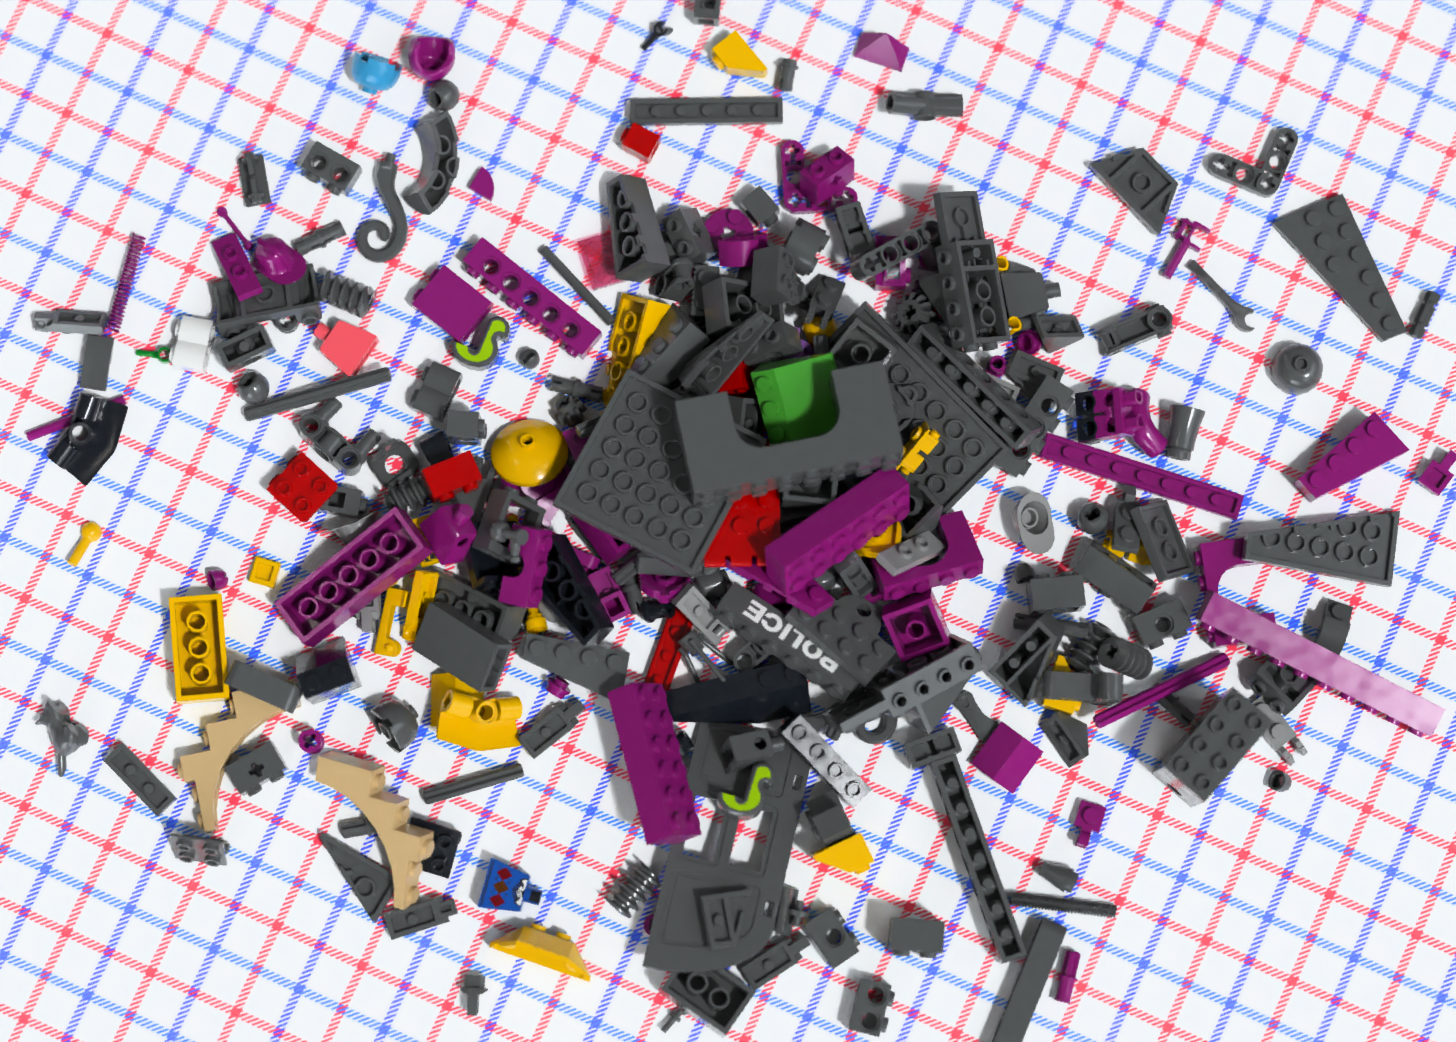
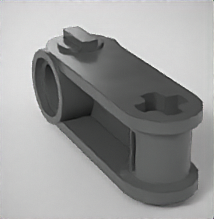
[1096,303,1174,357]

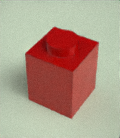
[620,122,661,164]

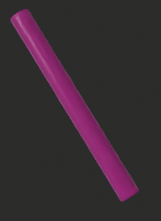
[26,395,127,441]

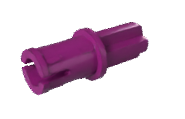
[1054,950,1081,1004]

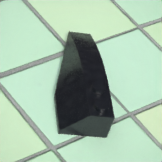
[665,662,811,724]

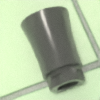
[1165,404,1206,461]

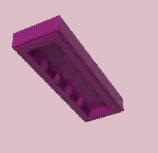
[211,232,263,302]

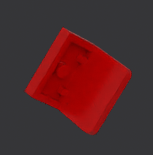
[266,452,338,523]

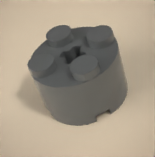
[783,217,830,277]

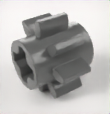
[553,396,587,428]

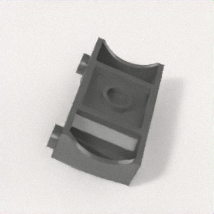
[212,263,322,340]

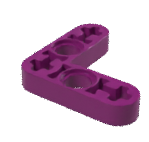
[781,140,858,215]

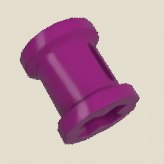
[298,729,325,754]

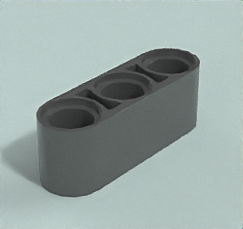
[224,659,303,714]

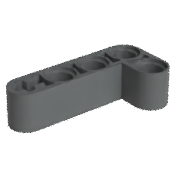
[850,220,942,281]

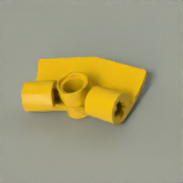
[436,690,522,751]

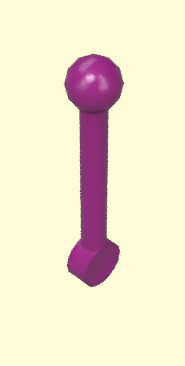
[217,207,253,250]

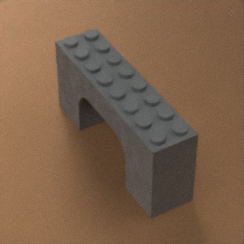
[674,360,904,507]

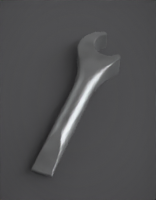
[1187,260,1255,333]

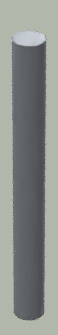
[540,245,615,326]

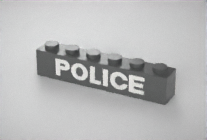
[713,582,858,702]

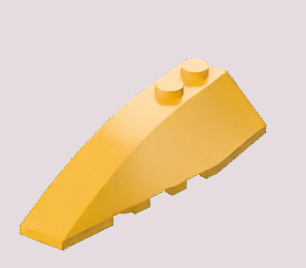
[600,293,671,414]

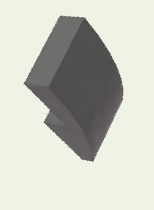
[80,334,115,392]

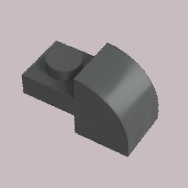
[1314,599,1353,655]

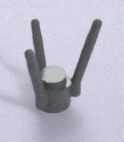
[678,629,733,683]

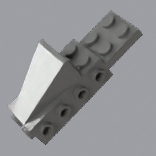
[919,191,1011,353]
[821,633,983,733]

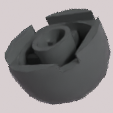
[1270,343,1324,396]
[369,700,419,753]

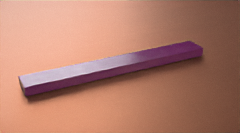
[1039,432,1244,521]

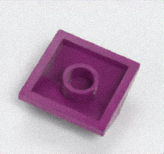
[971,721,1044,794]

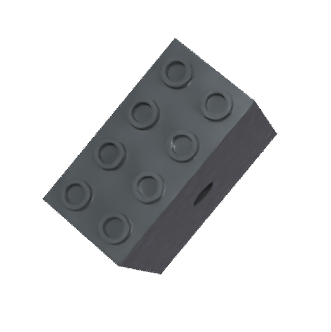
[1151,687,1274,808]

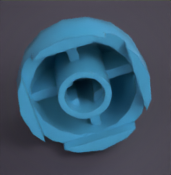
[351,50,403,95]

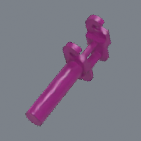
[1162,218,1211,280]

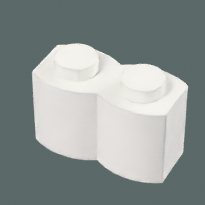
[169,315,216,374]

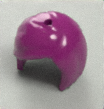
[408,36,456,81]

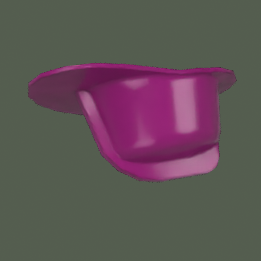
[253,237,307,285]

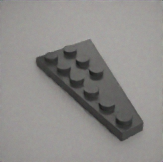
[1241,511,1400,588]

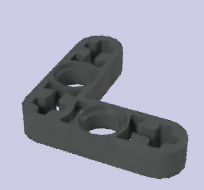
[1207,128,1298,198]

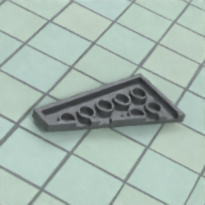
[1272,193,1407,343]

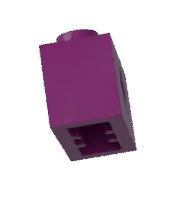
[799,146,855,206]

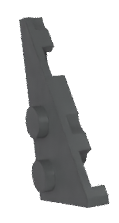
[320,832,394,923]

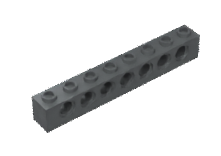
[929,754,1027,964]

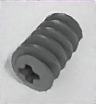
[320,270,377,318]
[382,474,436,513]
[1064,621,1118,674]
[1097,636,1153,680]
[604,860,661,919]

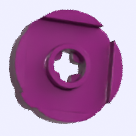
[705,209,754,258]
[639,574,691,604]

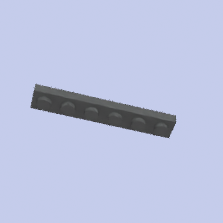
[630,97,783,126]

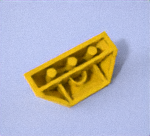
[489,923,591,982]

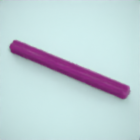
[1093,653,1230,729]

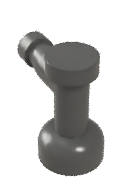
[490,521,528,563]

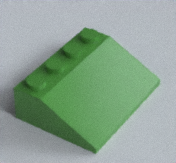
[751,352,837,446]

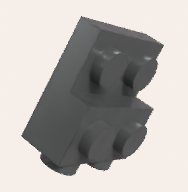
[1247,656,1317,716]

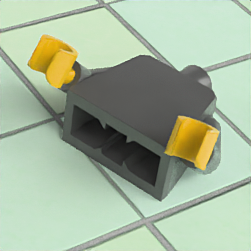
[996,256,1061,336]

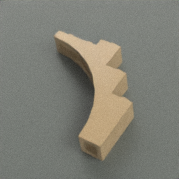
[177,679,302,833]
[315,751,435,910]

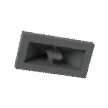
[1033,315,1085,354]
[1040,711,1089,768]

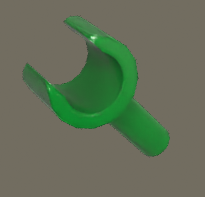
[136,347,170,364]

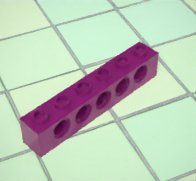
[463,237,602,360]

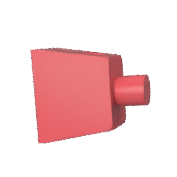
[313,320,380,378]

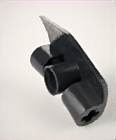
[46,392,128,486]

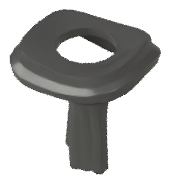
[369,438,419,488]

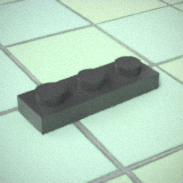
[103,742,178,817]

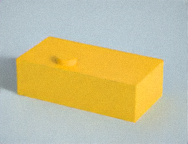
[169,593,230,705]

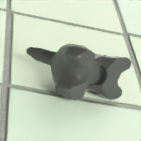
[35,701,89,777]

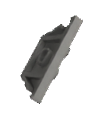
[1089,147,1179,236]

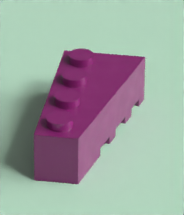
[1293,412,1410,503]

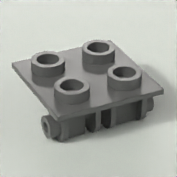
[171,833,230,867]

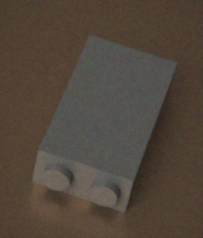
[412,602,513,692]

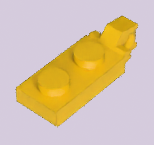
[402,570,439,642]

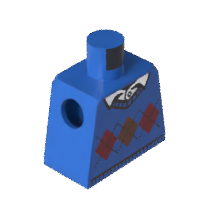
[477,858,543,912]

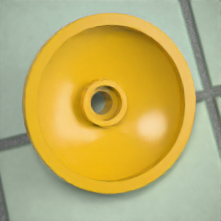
[491,419,568,487]

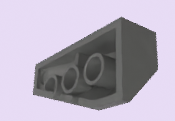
[678,310,775,396]
[431,567,527,641]

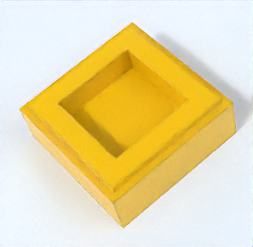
[248,556,282,589]

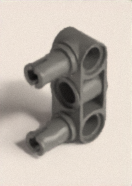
[299,397,381,476]

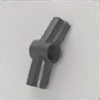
[885,91,963,121]

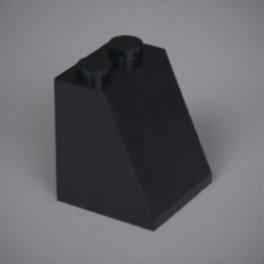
[295,638,363,705]

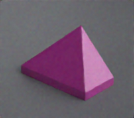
[854,32,910,73]

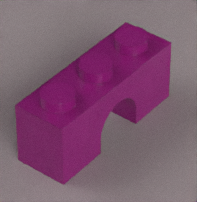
[498,524,553,608]

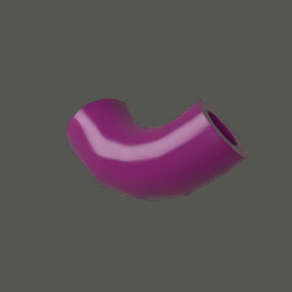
[1131,388,1167,458]

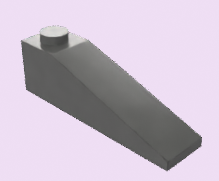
[897,470,944,541]

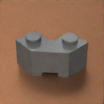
[804,789,855,848]

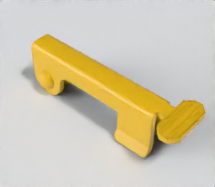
[374,581,411,657]

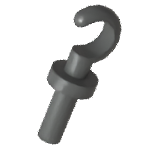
[660,1009,688,1033]

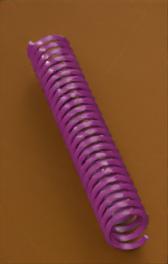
[106,232,146,333]

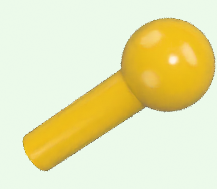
[67,522,102,567]

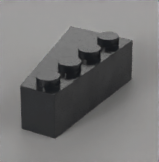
[518,534,615,647]

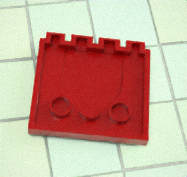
[704,489,780,567]

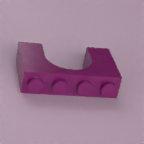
[866,510,984,601]
[1193,538,1276,649]

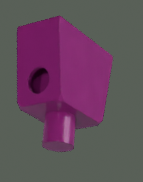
[419,503,477,565]

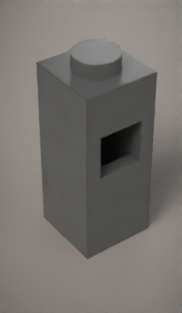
[317,486,368,520]

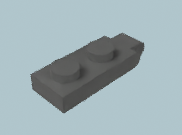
[384,897,458,940]

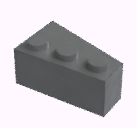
[988,611,1066,708]

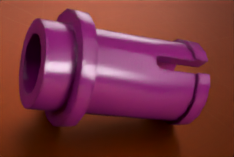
[986,355,1006,378]

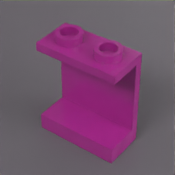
[412,265,494,344]

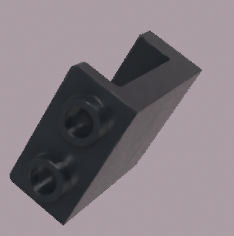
[465,521,519,593]

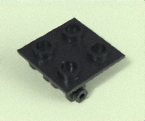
[409,816,463,879]

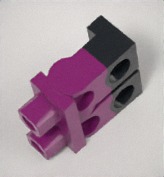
[1075,387,1145,445]

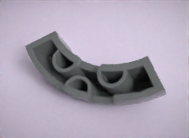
[404,110,460,215]

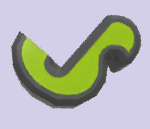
[451,316,511,371]
[717,762,775,821]

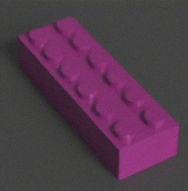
[765,469,910,597]
[274,506,434,647]
[607,682,702,845]

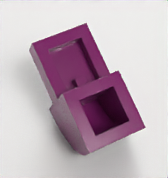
[718,232,768,267]
[587,565,632,622]

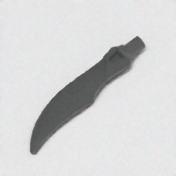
[953,690,998,744]

